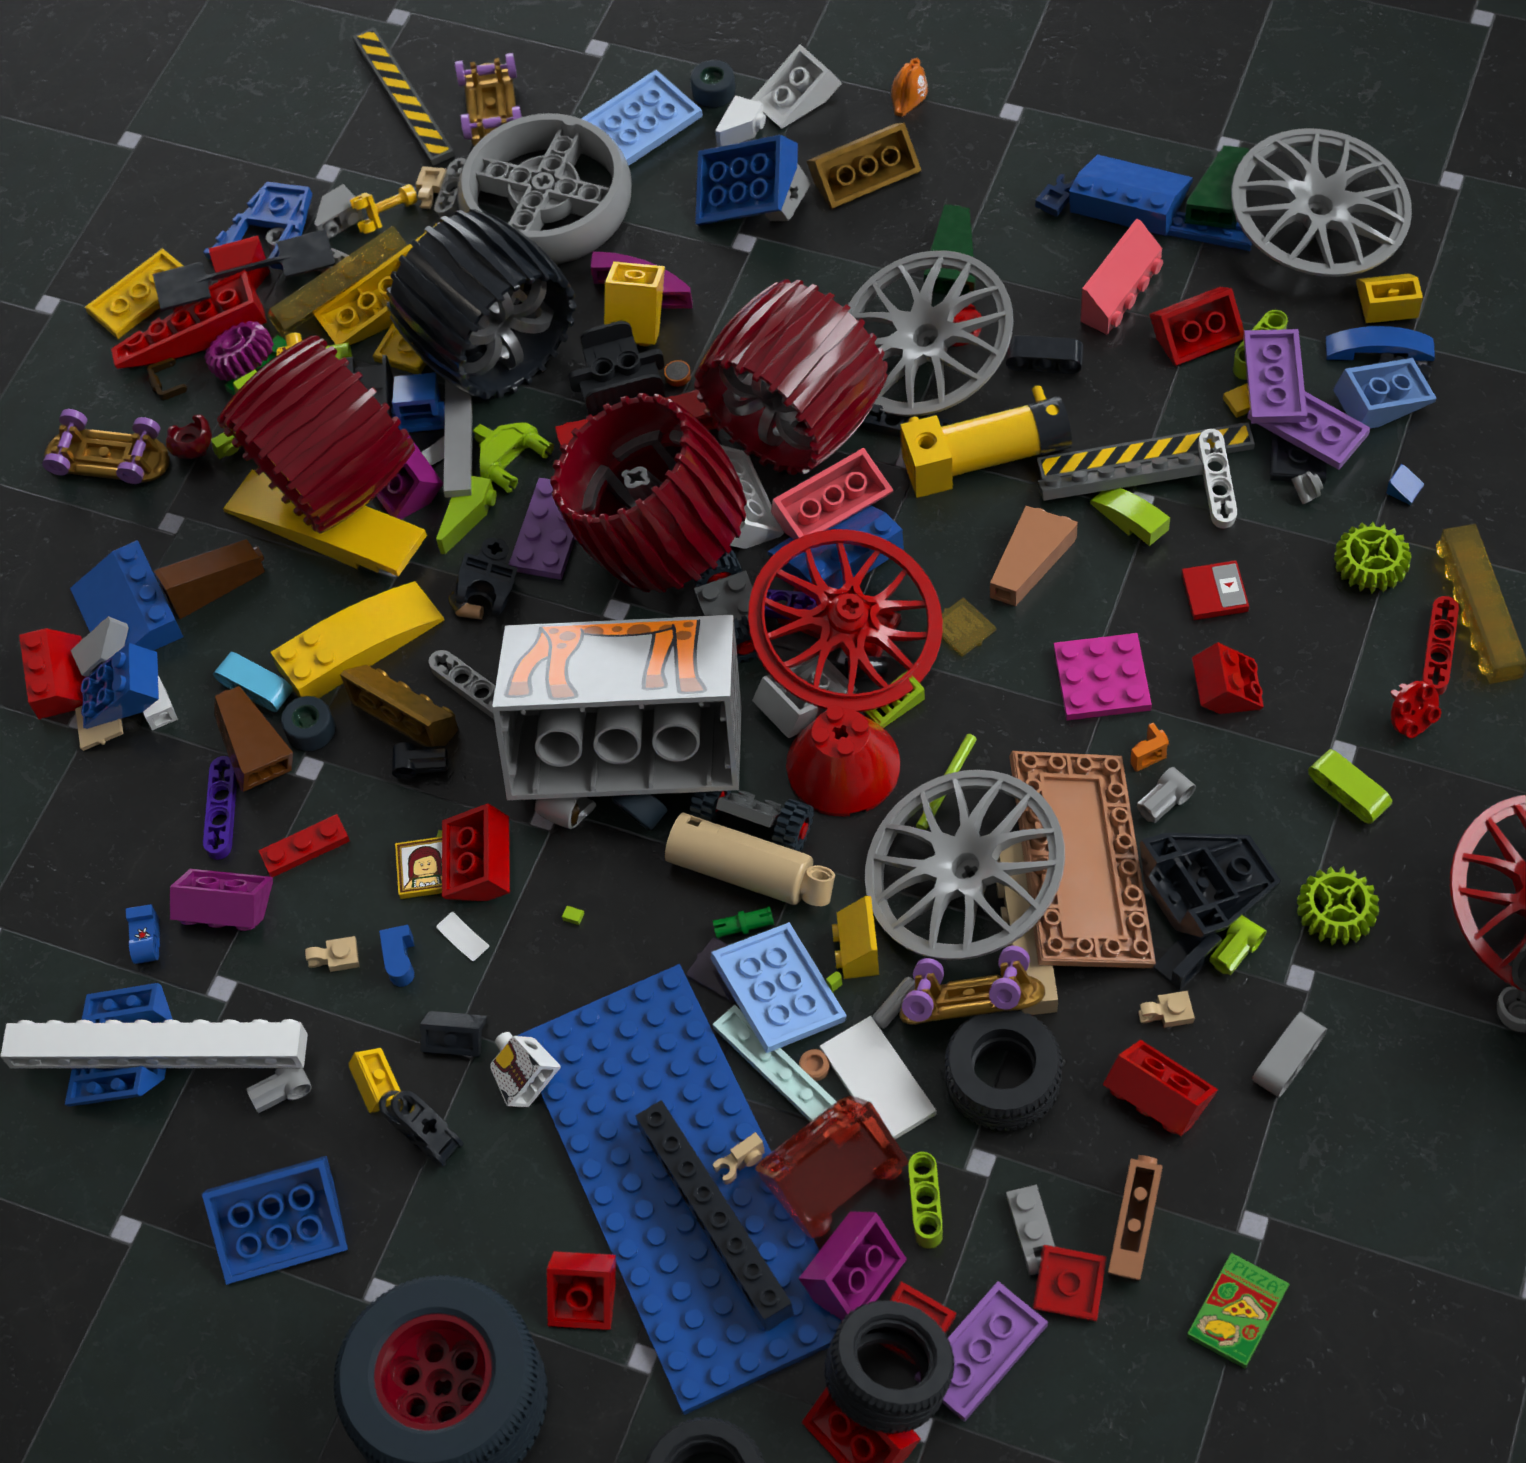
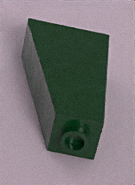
[1184,145,1249,230]
[924,204,975,297]

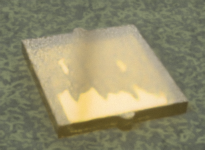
[942,597,996,657]

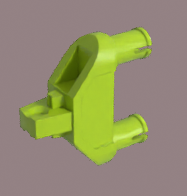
[473,423,554,493]

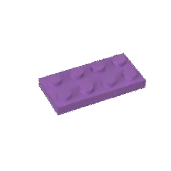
[1244,329,1307,423]
[1248,392,1370,470]
[509,478,575,580]
[915,1281,1048,1422]

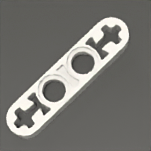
[1198,429,1237,528]

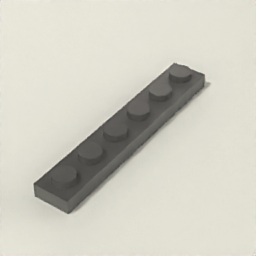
[1038,453,1204,501]

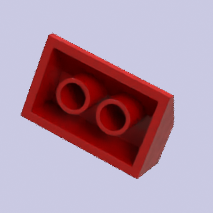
[1149,287,1244,366]
[19,628,86,719]
[442,803,510,901]
[1103,1040,1218,1136]
[802,1387,921,1463]

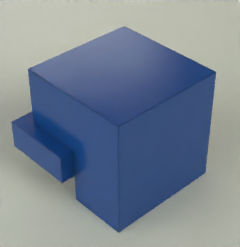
[391,372,445,432]

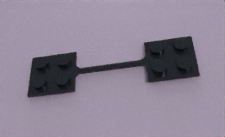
[153,229,336,311]

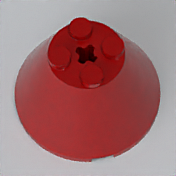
[786,705,900,816]

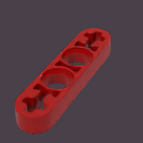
[1422,596,1459,695]

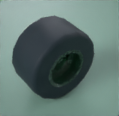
[690,60,736,108]
[281,696,335,751]
[612,794,667,831]

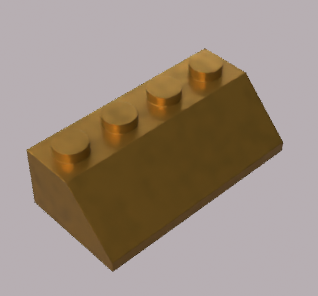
[806,123,921,208]
[340,665,459,747]

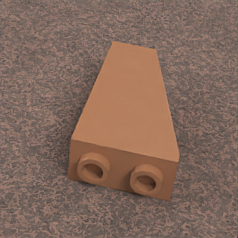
[990,506,1078,606]
[1108,1155,1162,1281]

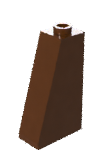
[154,539,265,619]
[214,686,293,792]

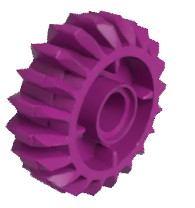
[205,321,274,381]

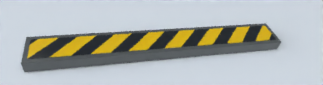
[353,27,455,166]
[1037,422,1255,480]

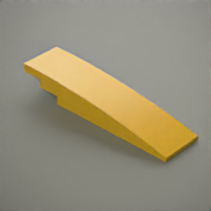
[223,470,427,577]

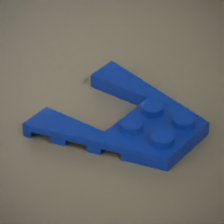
[203,182,312,270]

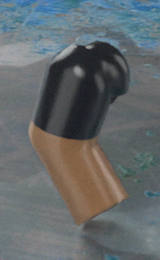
[449,591,484,619]

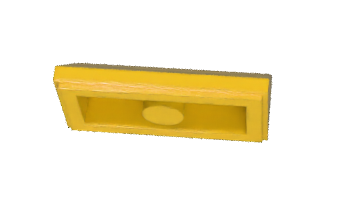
[349,1048,400,1113]

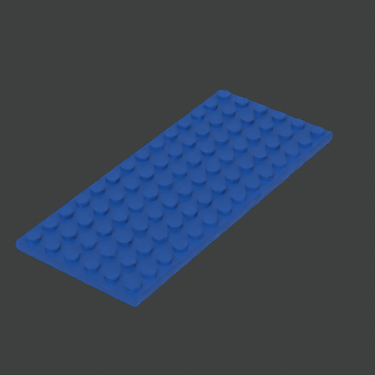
[517,964,842,1415]

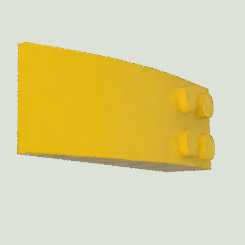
[314,225,436,345]
[270,581,445,698]

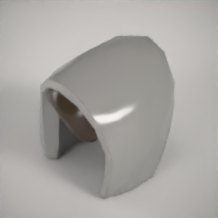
[535,797,597,829]

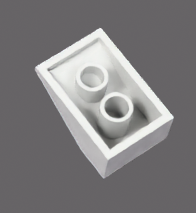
[751,45,842,129]

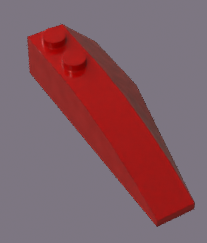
[111,270,267,369]

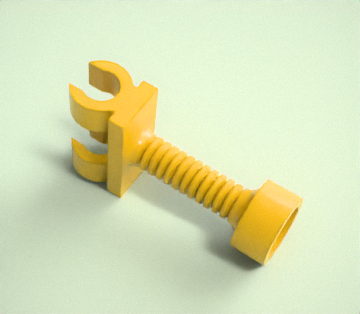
[350,184,417,234]

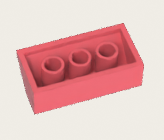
[1080,219,1163,335]
[771,448,894,540]

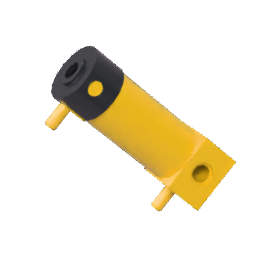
[900,386,1072,498]

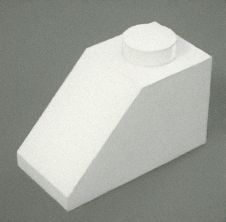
[715,95,766,147]

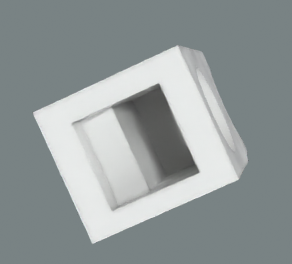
[143,676,178,730]

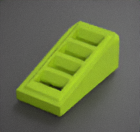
[863,671,925,728]

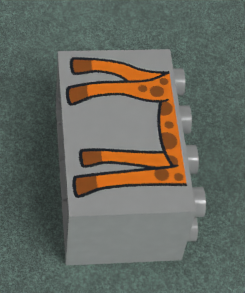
[492,615,742,800]

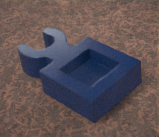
[1035,174,1075,217]

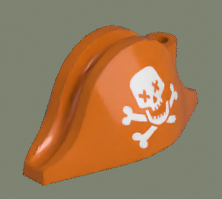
[891,58,928,117]

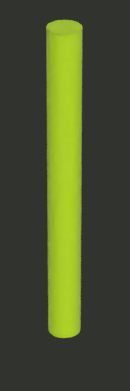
[916,734,977,830]

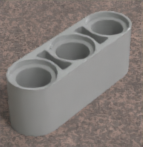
[1252,1012,1327,1098]

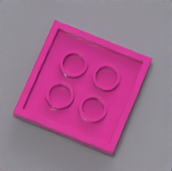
[1053,633,1152,720]

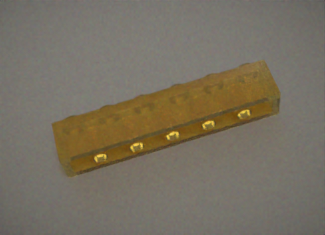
[267,226,408,337]
[1437,524,1526,684]

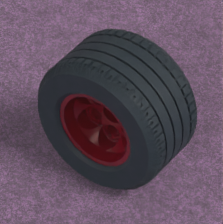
[333,1275,548,1463]

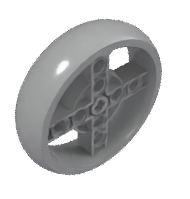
[457,114,632,265]

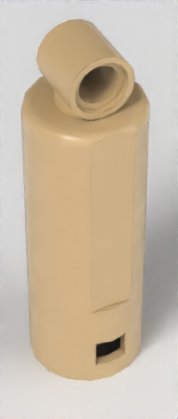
[665,813,835,906]

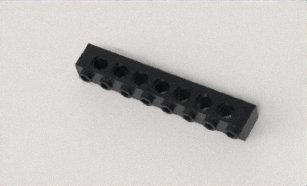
[635,1100,794,1331]

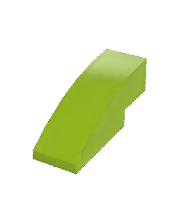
[1090,488,1170,546]

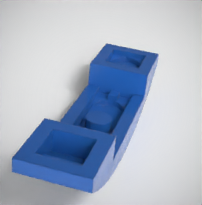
[1325,326,1435,361]

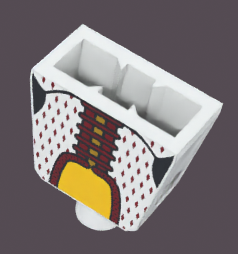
[490,1032,561,1107]

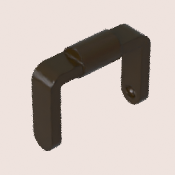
[147,358,187,400]

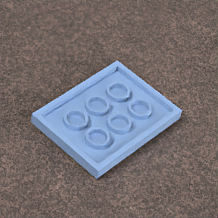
[582,70,703,166]
[710,922,847,1053]

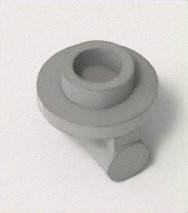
[1291,471,1323,504]

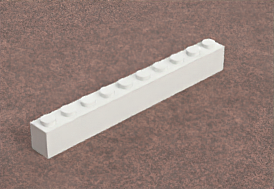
[0,1019,308,1068]

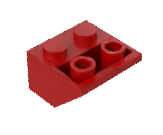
[1192,642,1264,714]

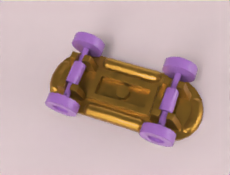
[455,53,522,146]
[42,409,170,484]
[899,946,1045,1025]

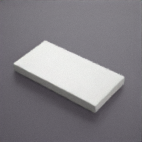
[820,1016,937,1145]

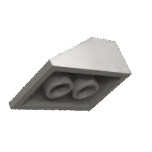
[752,655,858,738]

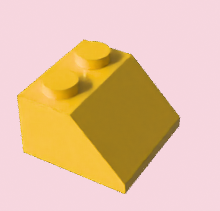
[832,896,879,979]

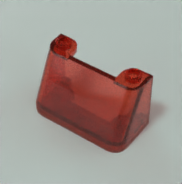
[755,1096,909,1239]

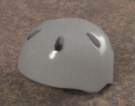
[1497,986,1526,1032]

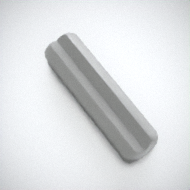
[872,977,915,1029]

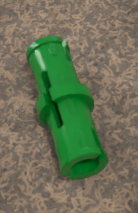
[713,906,774,939]

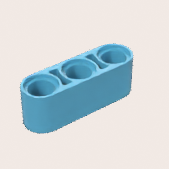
[213,652,294,712]

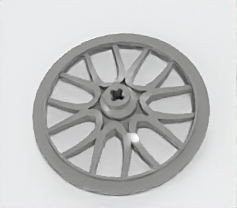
[1231,128,1412,277]
[848,251,1013,416]
[865,770,1065,960]

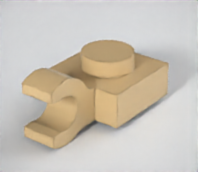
[416,167,446,209]
[305,936,359,972]
[1138,991,1195,1028]
[713,1132,765,1185]

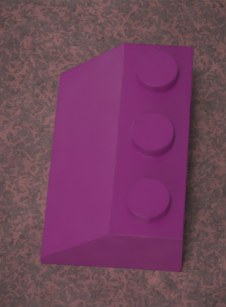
[377,430,444,520]
[170,869,273,930]
[799,1212,907,1320]

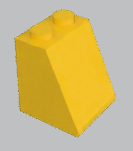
[604,262,665,346]

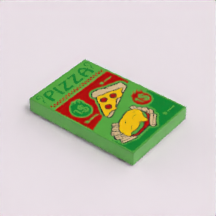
[1187,1253,1289,1369]

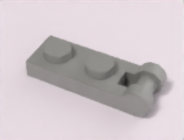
[1006,1185,1055,1275]

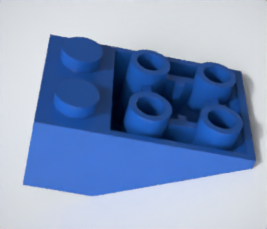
[81,643,159,729]

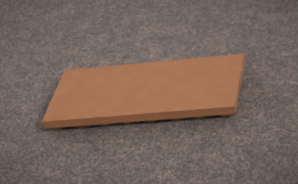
[1009,751,1156,968]

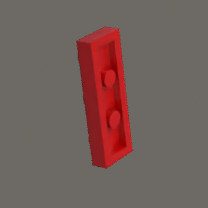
[258,814,350,877]

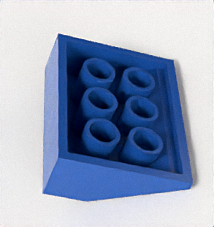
[696,135,798,225]
[1069,155,1193,236]
[768,505,904,589]
[70,540,183,651]
[202,1156,348,1284]

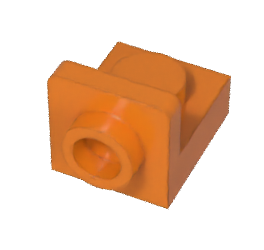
[1130,723,1169,772]

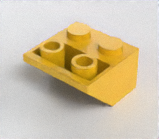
[1356,274,1423,323]

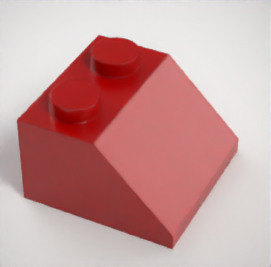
[547,1251,616,1330]

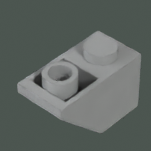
[315,184,364,239]
[71,616,129,677]

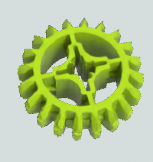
[1334,522,1411,593]
[1297,866,1379,945]

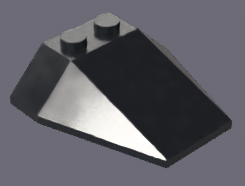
[1140,833,1281,937]

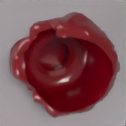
[166,414,212,460]

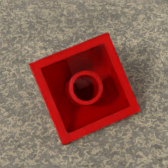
[208,236,270,291]

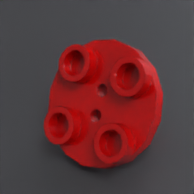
[1391,681,1441,738]

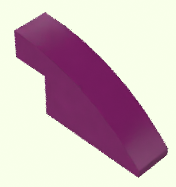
[591,251,693,308]

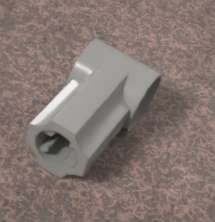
[1137,767,1196,823]
[246,1068,312,1113]

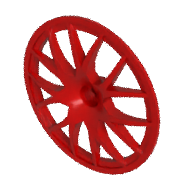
[748,529,943,712]
[1450,795,1526,991]

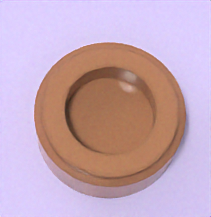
[799,1049,830,1081]

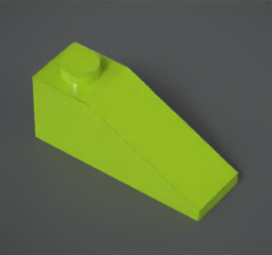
[436,476,496,554]

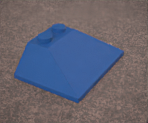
[65,983,173,1107]

